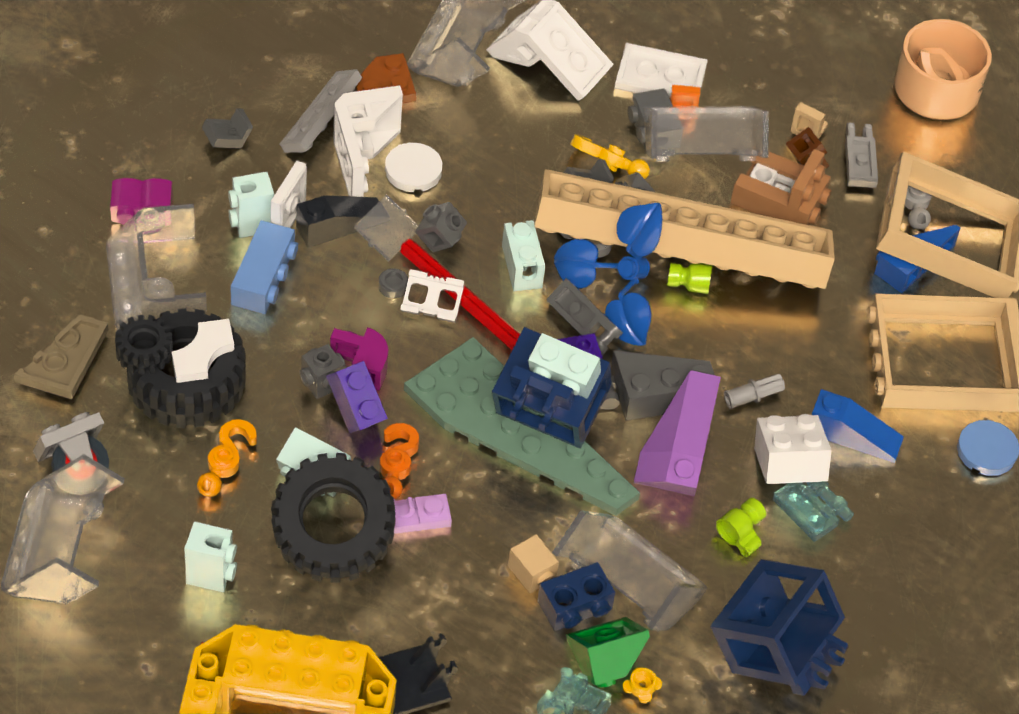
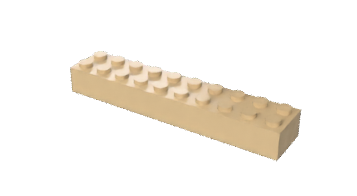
[535,169,835,289]

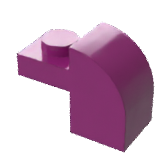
[330,327,388,391]

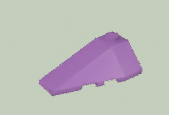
[634,370,721,496]

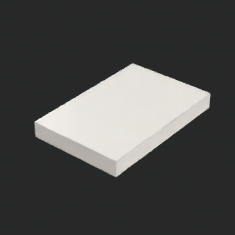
[615,43,707,98]

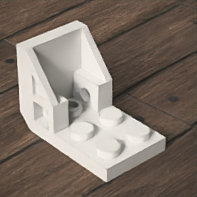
[486,0,613,101]
[333,86,403,197]

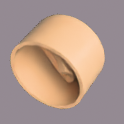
[894,19,992,120]

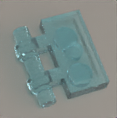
[772,481,854,542]

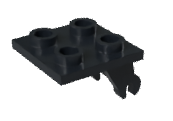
[378,633,458,714]

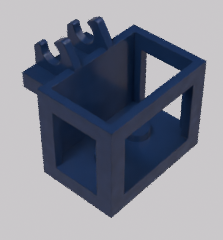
[492,327,612,449]
[710,559,848,696]

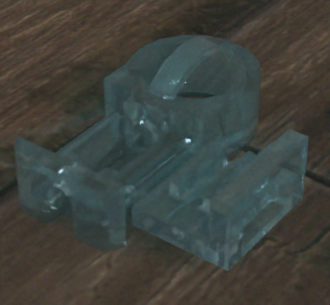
[537,667,611,714]

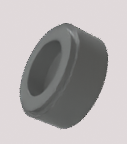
[378,268,408,298]

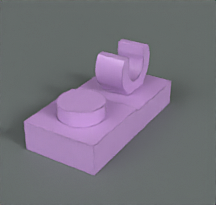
[394,494,452,534]

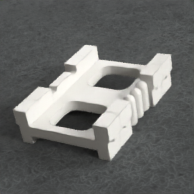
[400,269,465,323]

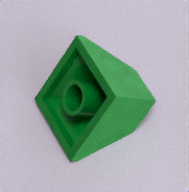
[566,617,650,687]

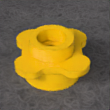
[623,667,662,703]

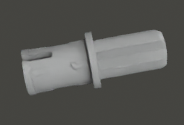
[724,374,785,409]

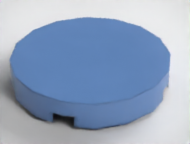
[957,420,1019,476]

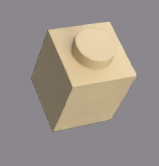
[508,534,559,594]

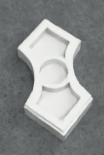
[172,319,234,383]

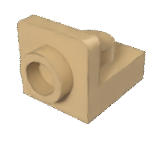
[790,102,828,139]

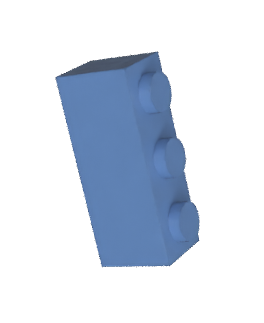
[231,220,299,314]

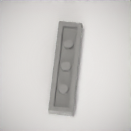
[280,69,362,153]

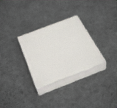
[271,161,307,228]

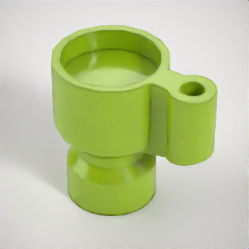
[667,263,712,294]
[716,498,766,557]

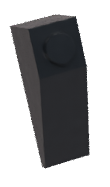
[296,195,389,248]

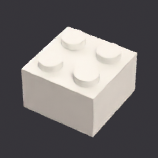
[754,414,831,484]

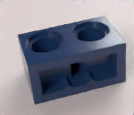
[537,562,615,631]

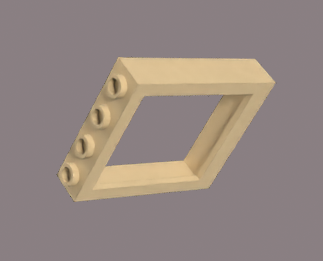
[876,151,1019,298]
[867,294,1019,412]

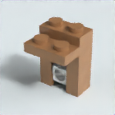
[731,147,832,225]

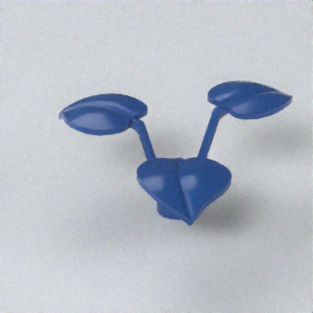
[554,203,663,346]

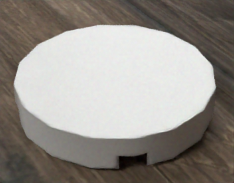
[385,142,442,192]

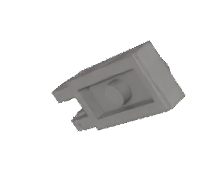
[845,123,878,188]

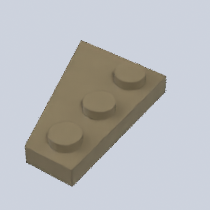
[13,314,109,399]

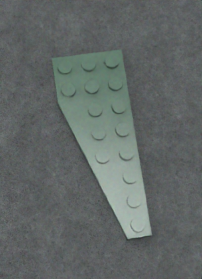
[404,337,640,516]

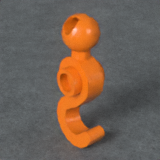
[380,423,419,500]

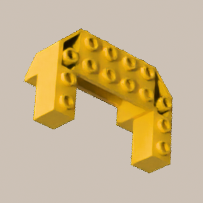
[179,624,396,714]

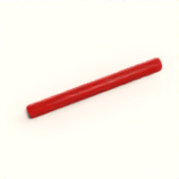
[400,239,520,350]

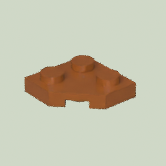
[355,53,416,103]

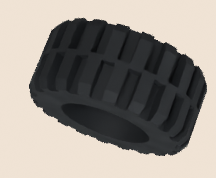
[127,308,246,428]
[271,453,396,583]

